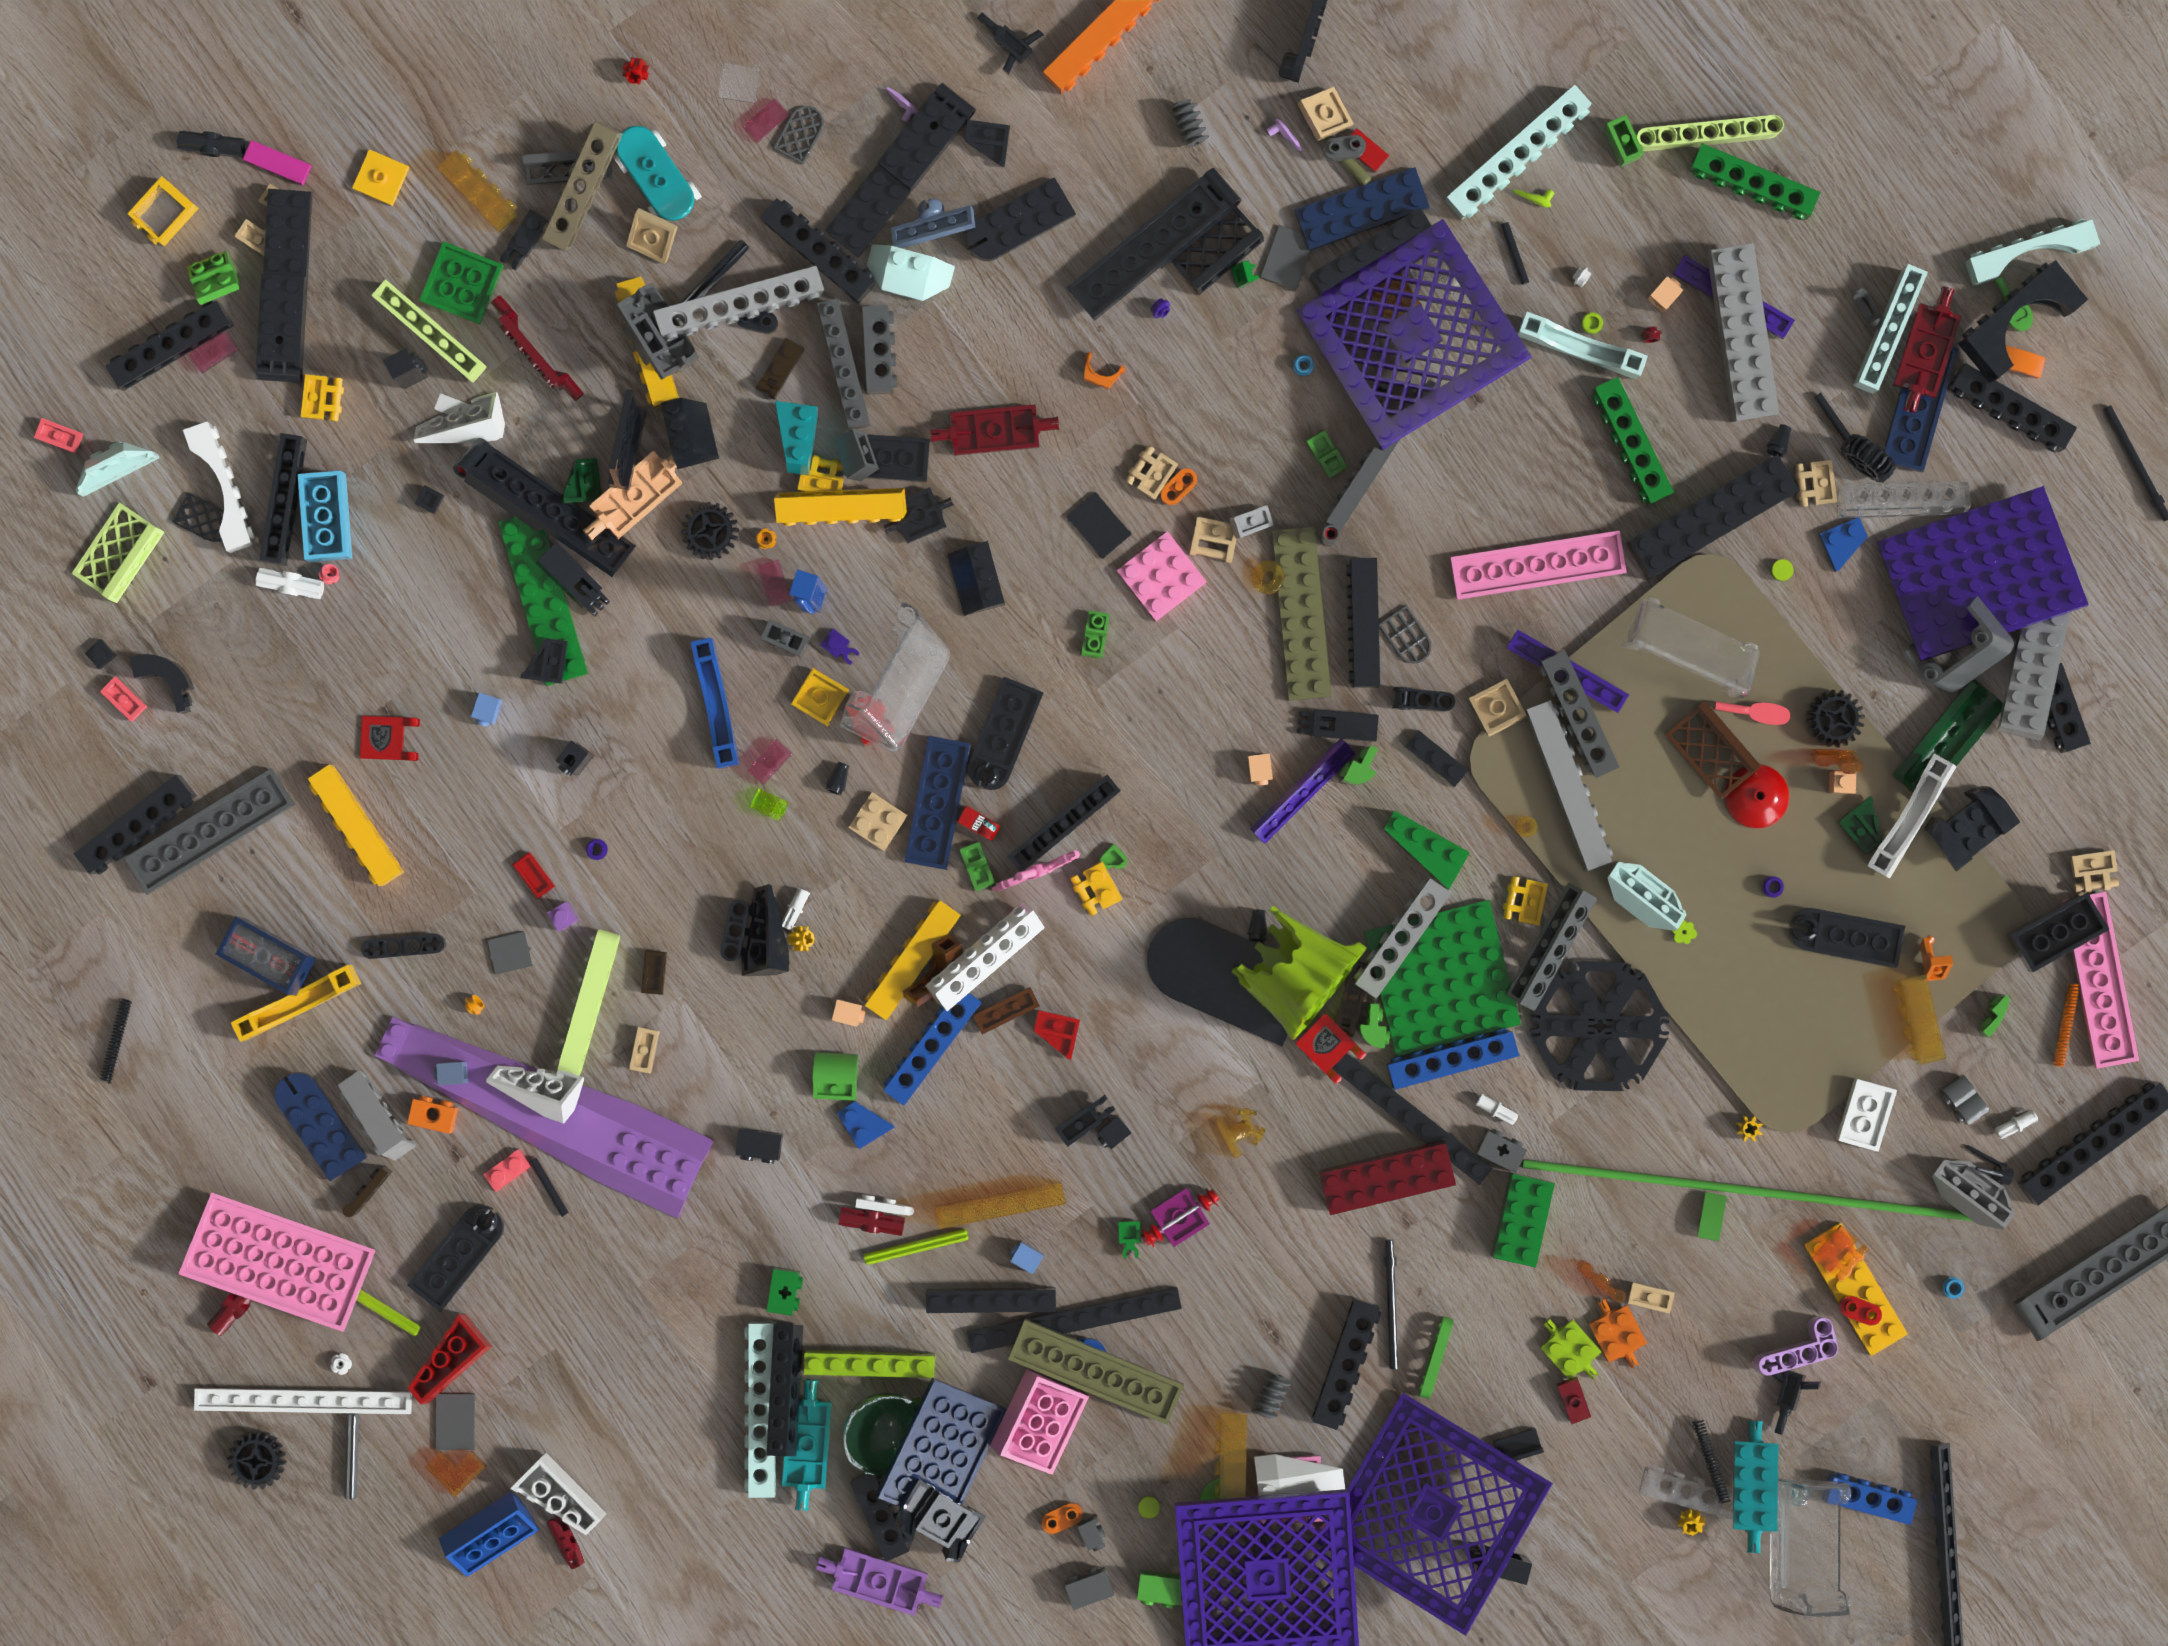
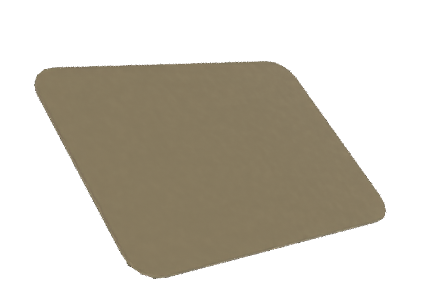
[1469,554,2027,1133]

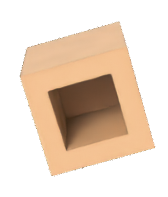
[1647,276,1683,313]
[1247,754,1273,786]
[1828,771,1856,794]
[832,999,866,1027]

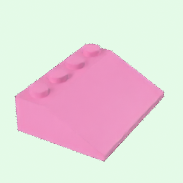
[990,1368,1089,1474]

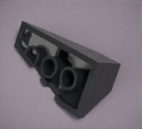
[741,884,789,976]

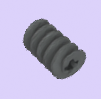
[1171,99,1209,148]
[1251,1370,1291,1419]

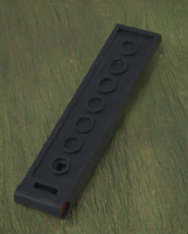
[825,83,976,259]
[1067,168,1242,321]
[256,189,313,383]
[453,438,636,577]

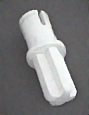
[781,888,810,930]
[1475,1094,1518,1125]
[1995,1109,2038,1139]

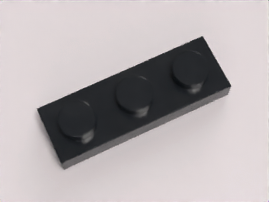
[1405,730,1468,787]

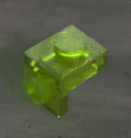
[750,788,789,821]

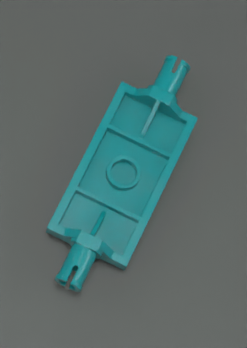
[782,1379,832,1511]
[1733,1421,1779,1553]

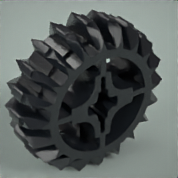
[1840,434,1896,483]
[681,502,739,560]
[1806,690,1865,748]
[227,1430,287,1490]

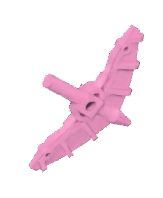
[992,850,1080,892]

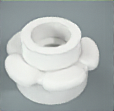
[1572,267,1592,287]
[330,1353,352,1375]

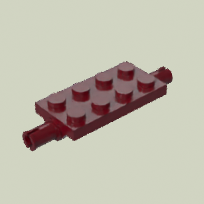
[1893,286,1961,413]
[491,295,584,401]
[930,404,1059,456]

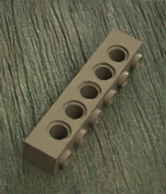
[542,122,623,251]

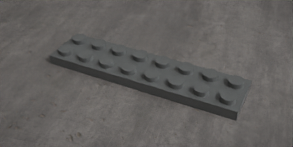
[124,768,295,895]

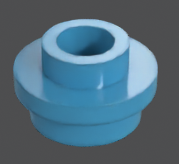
[1293,355,1314,376]
[1942,1277,1964,1299]

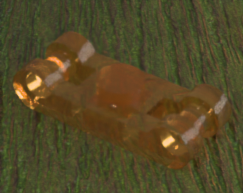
[1577,1260,1626,1303]

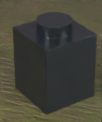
[1097,1115,1131,1150]

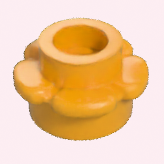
[755,528,777,550]
[465,995,485,1015]

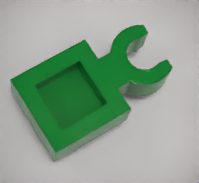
[1118,1220,1141,1259]

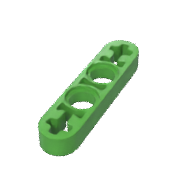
[1418,1316,1453,1399]

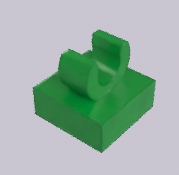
[1231,261,1259,288]

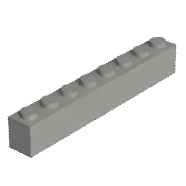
[1524,700,1613,871]

